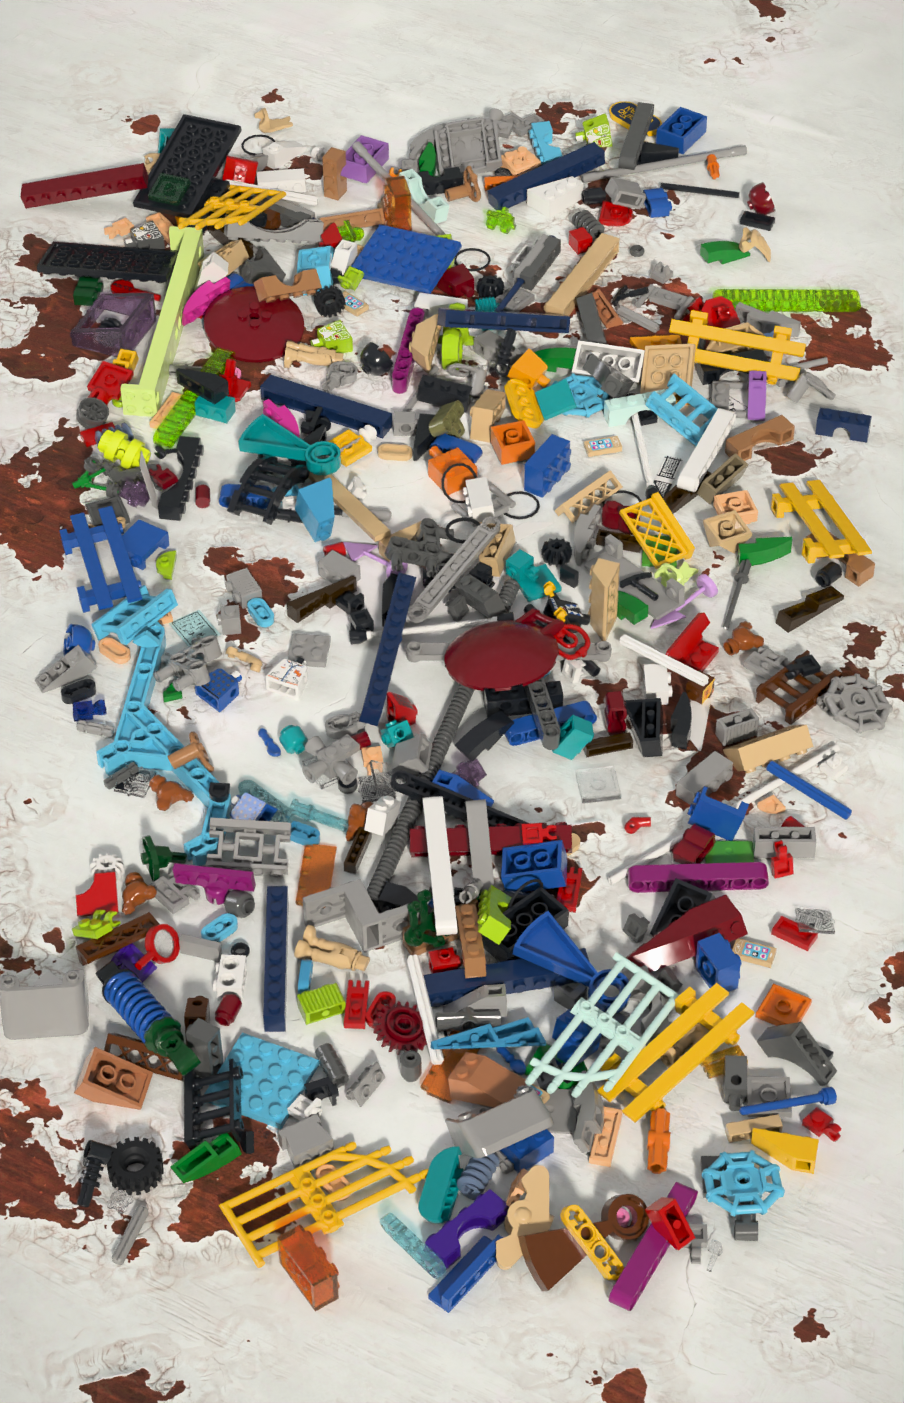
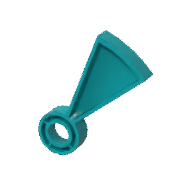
[238,414,341,476]

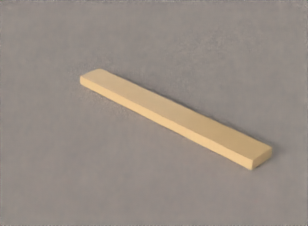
[308,472,391,542]

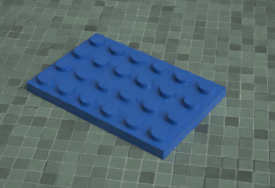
[351,225,462,294]

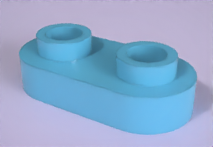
[247,598,274,627]
[201,913,238,942]

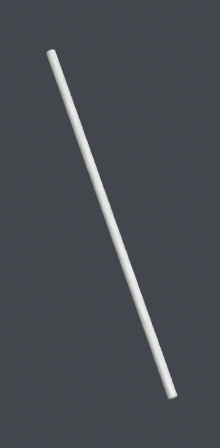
[608,744,840,885]

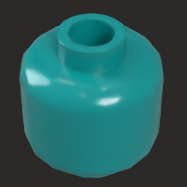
[279,725,308,754]

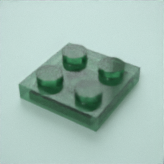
[148,173,191,206]

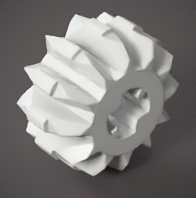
[90,852,125,881]

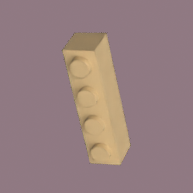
[725,1114,783,1143]

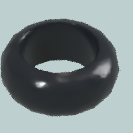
[231,942,250,958]

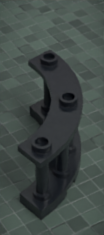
[227,455,310,525]

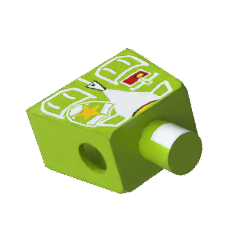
[575,113,613,147]
[310,320,353,353]

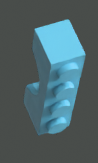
[529,121,563,166]

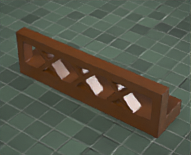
[76,912,159,966]
[104,1033,184,1081]

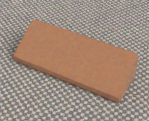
[592,289,624,328]

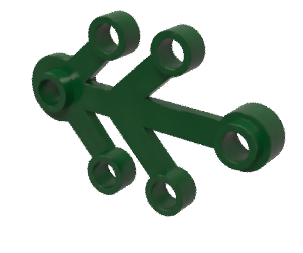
[404,889,449,948]

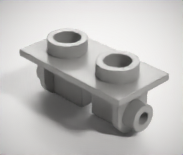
[346,1062,385,1107]

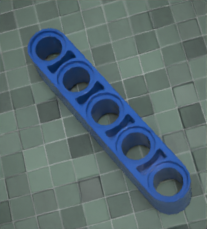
[504,701,597,746]

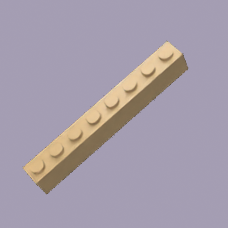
[544,233,620,316]

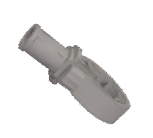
[322,361,358,393]
[325,711,367,739]

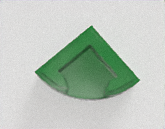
[163,683,183,703]

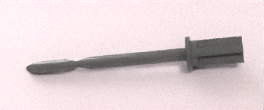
[723,559,752,630]

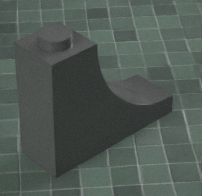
[240,247,286,284]
[583,354,634,398]
[757,1022,837,1086]

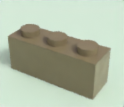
[697,453,749,505]

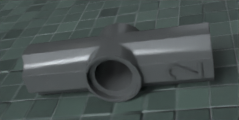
[435,1007,501,1032]

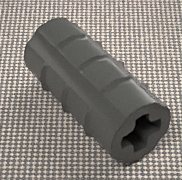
[315,1043,349,1088]

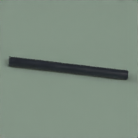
[660,183,740,198]

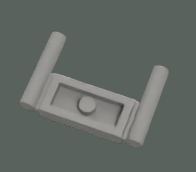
[635,284,694,320]
[712,381,747,418]
[451,484,516,527]

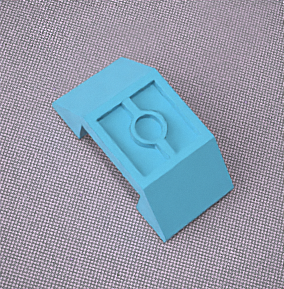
[297,246,335,295]

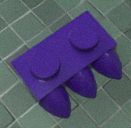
[111,943,157,983]

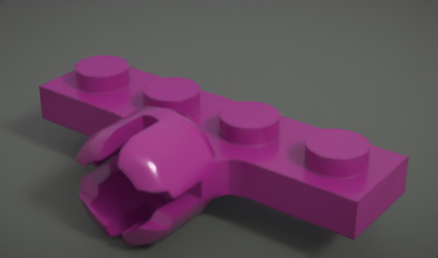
[172,863,256,905]

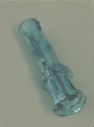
[289,799,348,832]

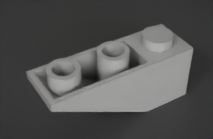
[474,330,523,365]
[35,645,97,693]
[443,984,508,1017]

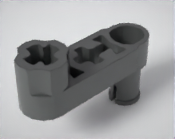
[108,464,162,490]

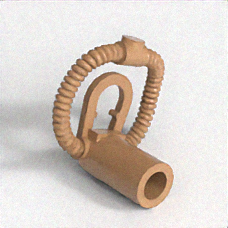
[445,166,481,202]
[168,732,214,772]

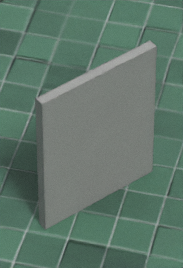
[544,1089,577,1134]

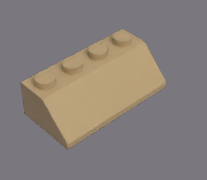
[588,558,620,641]
[723,724,813,774]

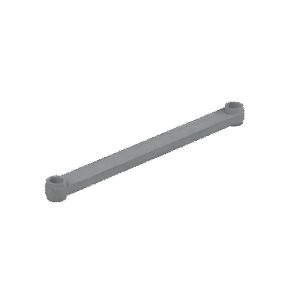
[406,641,612,663]

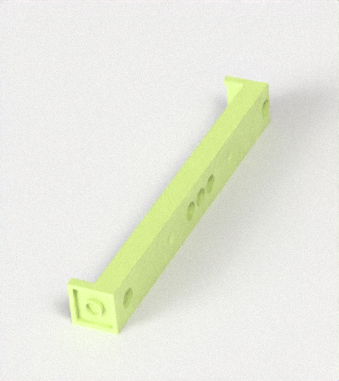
[121,226,205,417]

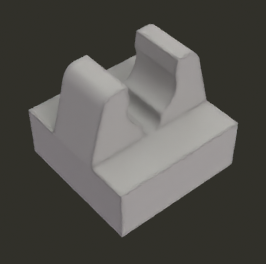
[650,262,673,284]

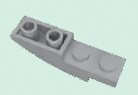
[409,123,446,165]
[736,302,801,337]
[574,504,602,566]
[573,1071,604,1153]

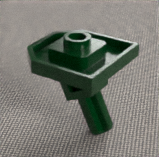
[140,835,187,882]

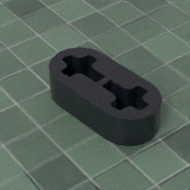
[61,679,96,704]

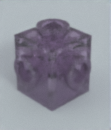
[120,480,150,508]
[452,759,487,787]

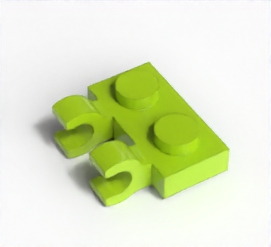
[72,909,121,939]

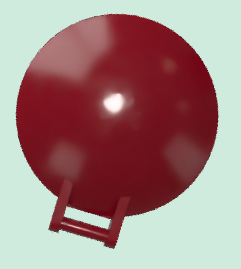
[444,608,564,691]

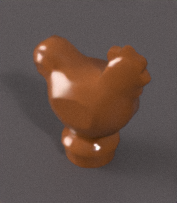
[723,621,764,656]
[149,775,194,811]
[346,802,374,841]
[122,872,157,915]

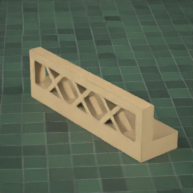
[554,470,623,523]

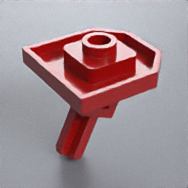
[222,156,258,185]
[700,296,741,329]
[219,359,251,402]

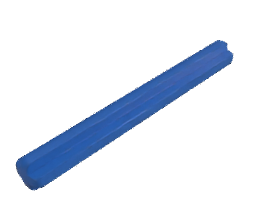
[766,761,852,820]

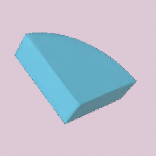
[133,630,160,648]

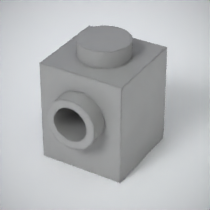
[217,605,241,635]

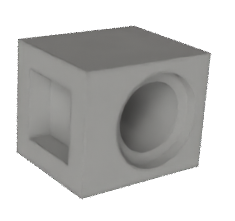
[394,411,419,436]

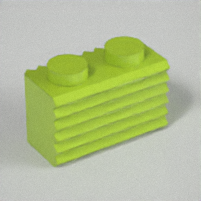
[297,983,346,1025]

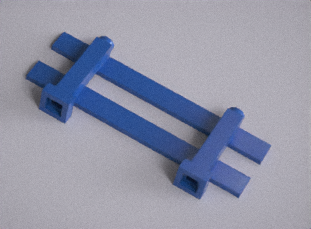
[59,506,143,613]

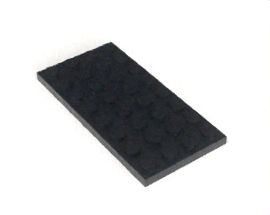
[133,114,242,218]
[37,241,179,283]

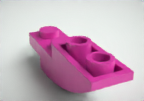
[182,277,231,326]
[263,399,300,438]

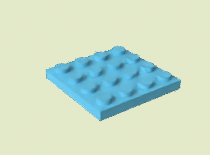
[204,1033,319,1129]

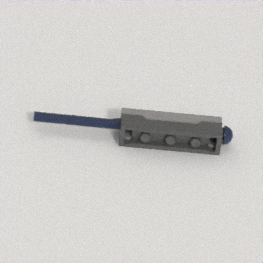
[226,189,316,228]
[494,234,561,311]

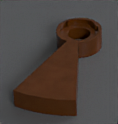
[518,1194,649,1291]

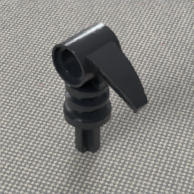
[489,329,517,378]
[77,1140,112,1207]

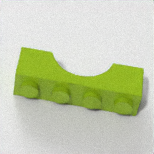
[477,885,512,945]

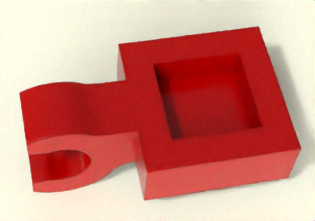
[683,297,704,322]
[771,840,794,879]
[802,1107,842,1142]

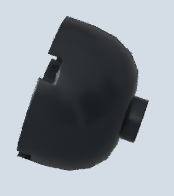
[360,342,393,376]

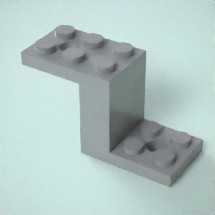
[303,879,420,952]

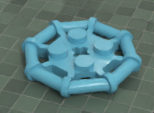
[552,373,610,418]
[702,1150,785,1217]

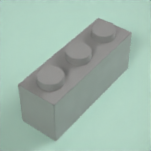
[676,751,733,805]
[753,827,816,858]

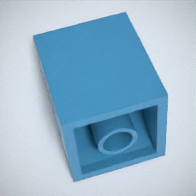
[295,477,335,542]

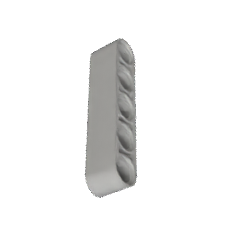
[466,799,494,894]

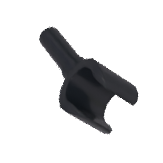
[154,445,177,459]

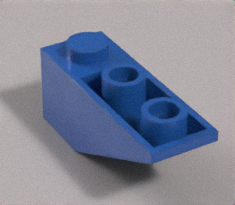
[432,770,494,807]

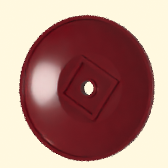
[204,286,304,363]

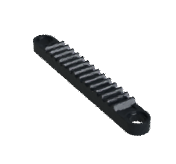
[390,770,530,827]

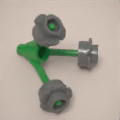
[73,457,121,498]

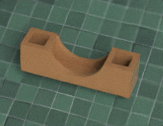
[254,269,322,303]
[725,415,795,461]
[806,531,875,587]
[455,904,486,979]

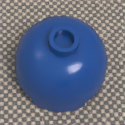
[63,624,95,656]

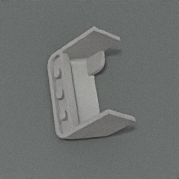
[445,1085,554,1158]

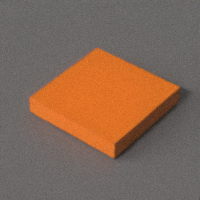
[755,983,812,1026]

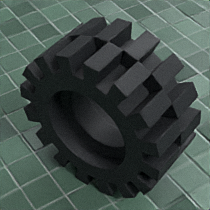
[314,286,346,318]

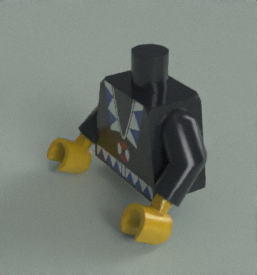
[543,581,590,633]

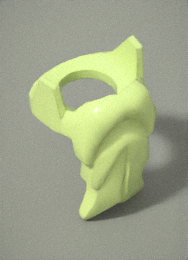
[654,562,698,588]

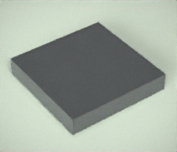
[85,496,130,527]

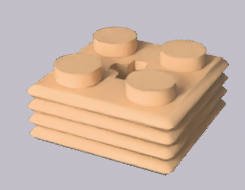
[501,146,541,176]
[713,490,758,524]

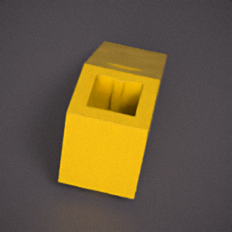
[751,1128,819,1174]

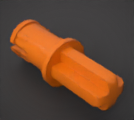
[706,154,720,179]

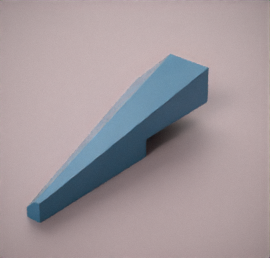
[431,1017,546,1050]

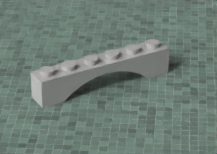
[224,215,324,244]

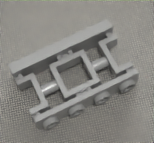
[206,818,292,877]

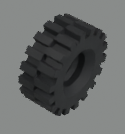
[107,1137,164,1196]

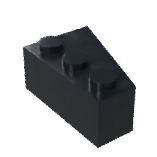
[624,698,664,757]

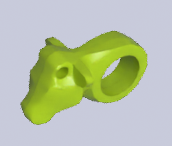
[437,303,475,370]

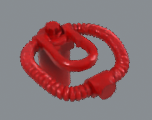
[554,624,591,660]

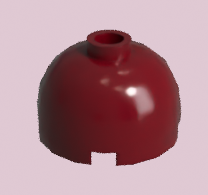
[747,182,776,215]

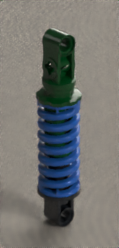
[95,961,201,1077]

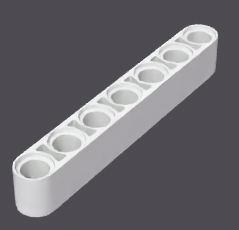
[677,408,736,492]

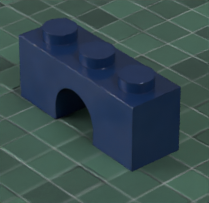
[815,407,872,443]

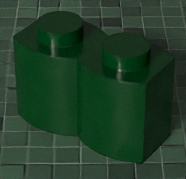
[73,276,104,306]

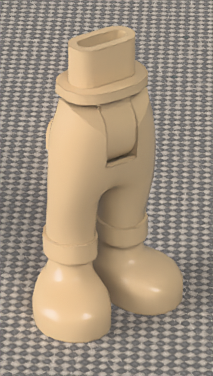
[284,341,344,368]
[294,924,370,971]
[660,1022,709,1074]

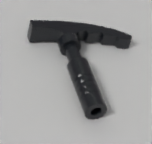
[612,285,649,307]
[620,572,659,601]

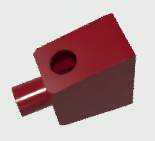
[437,263,475,298]

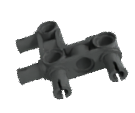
[384,518,454,578]

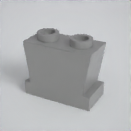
[605,177,647,210]
[391,732,432,782]
[278,1114,334,1169]

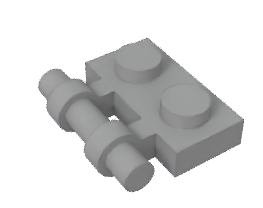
[495,288,535,312]
[743,646,791,680]
[148,871,200,914]

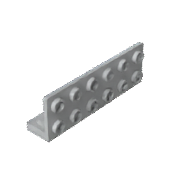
[584,534,685,620]

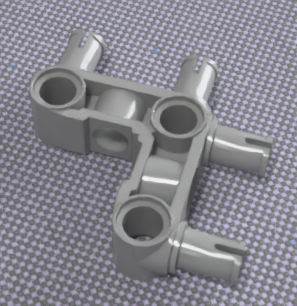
[153,635,222,692]

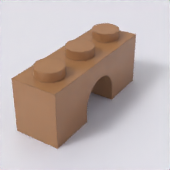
[322,147,347,201]

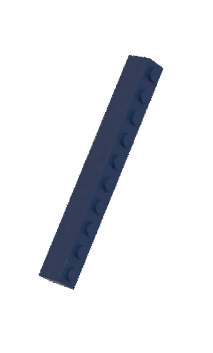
[359,573,417,727]

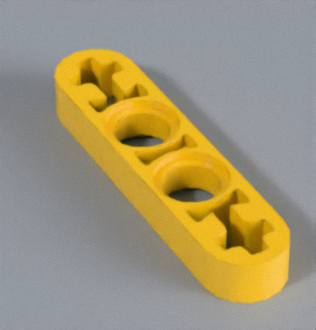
[560,1205,624,1280]

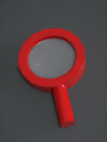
[135,924,180,970]

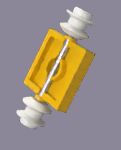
[318,425,377,467]

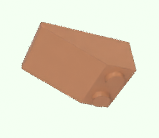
[74,1047,153,1110]
[448,1052,527,1108]

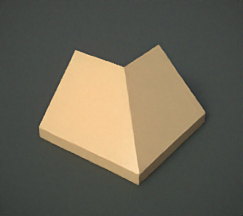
[703,510,752,554]

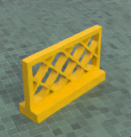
[619,492,695,569]

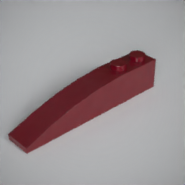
[625,895,748,973]

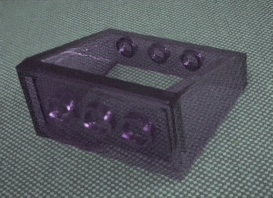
[70,293,156,357]

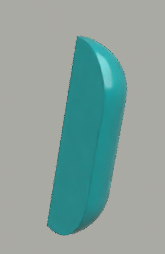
[418,1146,464,1224]

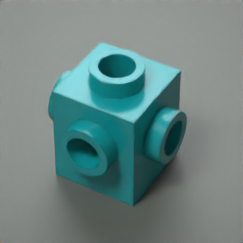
[380,720,414,748]

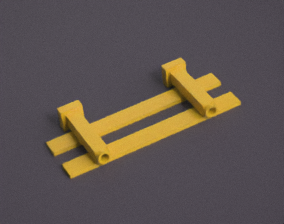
[666,310,806,385]
[771,480,872,564]
[597,983,754,1123]

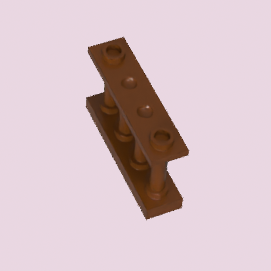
[756,650,842,725]

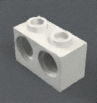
[213,954,247,1001]

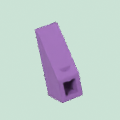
[747,371,767,421]

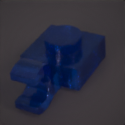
[73,700,107,722]

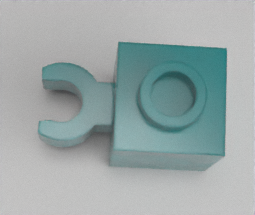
[506,549,539,582]

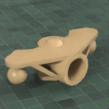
[496,1165,554,1270]

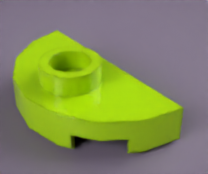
[156,551,177,580]

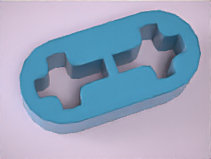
[288,821,320,847]
[298,959,313,994]

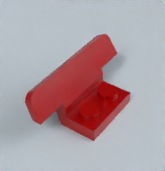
[666,613,719,672]

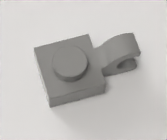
[684,1224,708,1264]

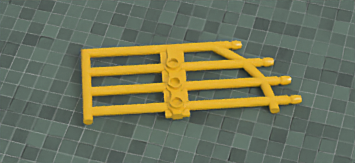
[178,185,286,230]
[219,1142,429,1268]

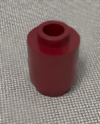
[215,994,242,1026]

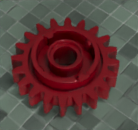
[373,1001,427,1055]

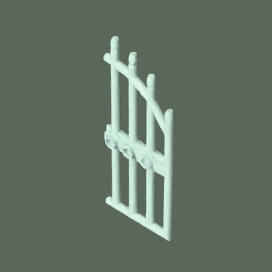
[525,952,680,1098]

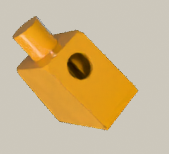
[507,349,551,389]

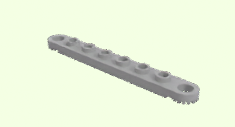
[408,516,500,623]

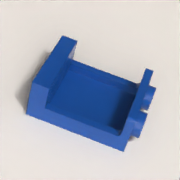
[122,520,169,570]
[687,786,749,841]

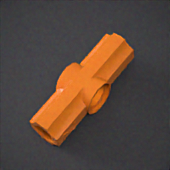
[647,1108,671,1174]

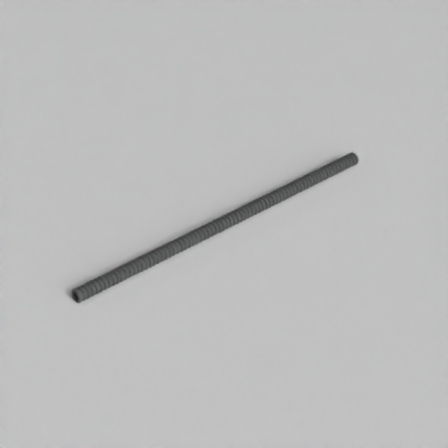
[367,579,520,908]

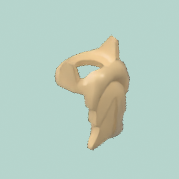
[254,108,293,133]
[739,227,771,262]

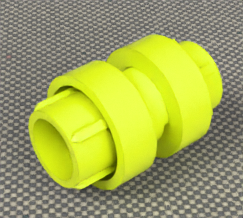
[98,430,151,470]

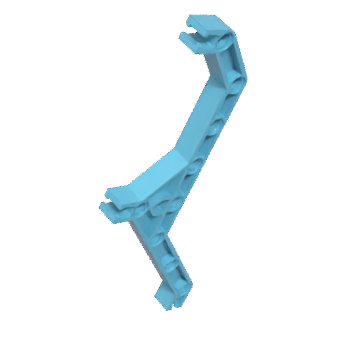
[96,621,232,866]

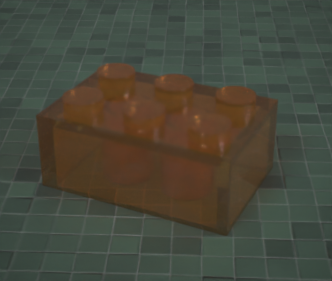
[383,176,412,231]
[277,1224,340,1312]

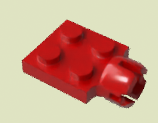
[87,361,134,405]

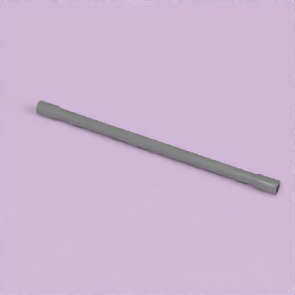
[352,141,445,236]
[581,145,747,183]

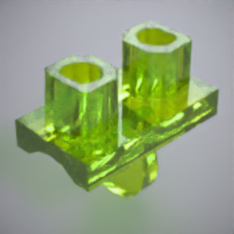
[486,207,516,234]
[337,220,364,243]

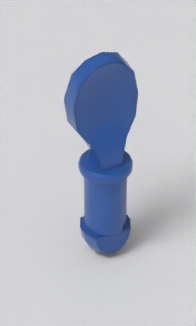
[258,728,281,757]
[496,1047,526,1075]

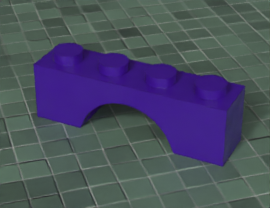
[425,1189,509,1271]

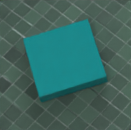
[535,379,577,421]
[512,564,562,602]

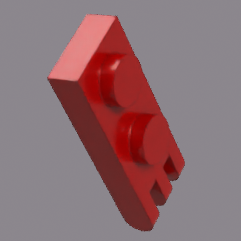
[557,867,583,913]
[344,980,370,1029]

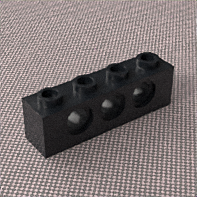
[484,681,563,718]

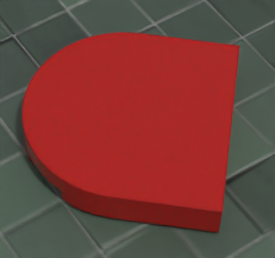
[599,201,633,226]

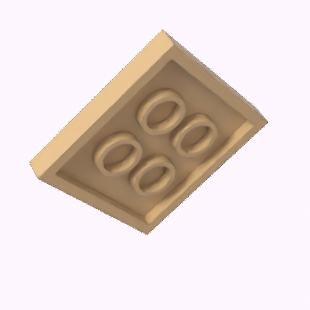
[640,343,696,395]

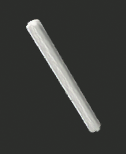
[226,180,318,206]
[619,635,709,686]
[407,955,444,1065]

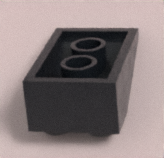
[650,878,715,936]

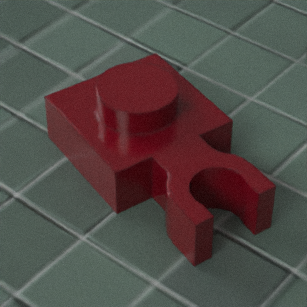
[149,464,178,490]

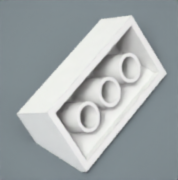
[572,340,645,383]

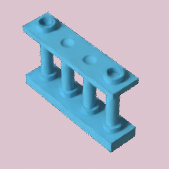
[645,374,718,446]
[91,585,178,645]

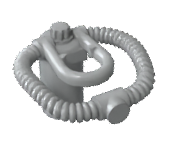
[447,363,487,398]
[786,372,836,403]

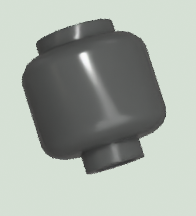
[224,889,255,918]

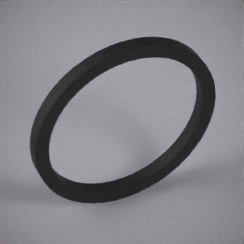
[446,517,480,544]

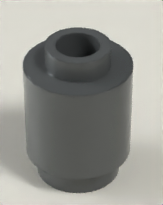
[400,1051,422,1082]

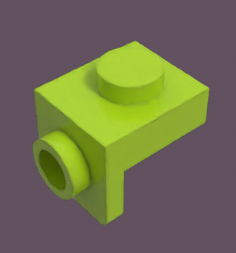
[337,266,364,291]

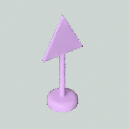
[343,542,408,577]
[651,574,718,629]

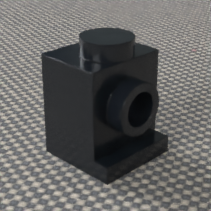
[469,562,495,588]

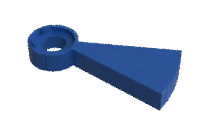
[513,911,631,1014]

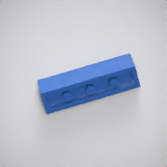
[428,1234,503,1313]

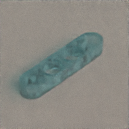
[238,780,293,823]
[380,1212,446,1279]

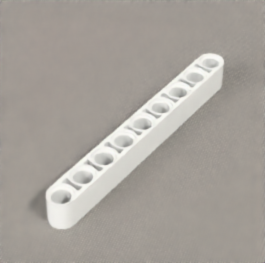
[423,796,458,936]

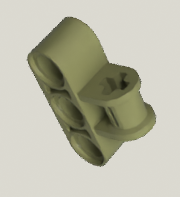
[429,400,465,439]

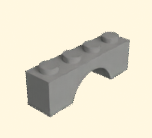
[622,966,672,1046]

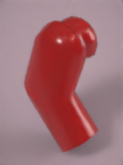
[624,817,651,834]

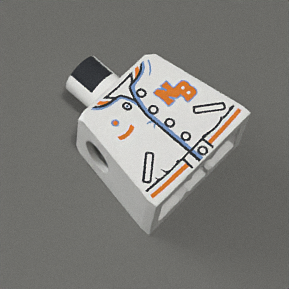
[266,657,308,701]

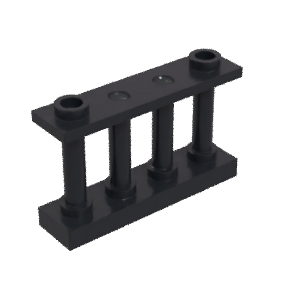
[184,1059,244,1151]

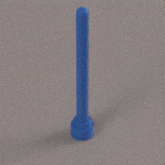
[739,1087,837,1115]

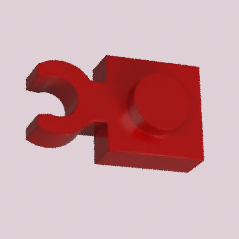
[521,823,557,845]

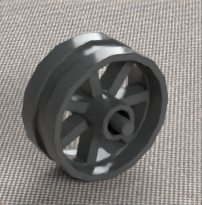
[76,397,109,429]

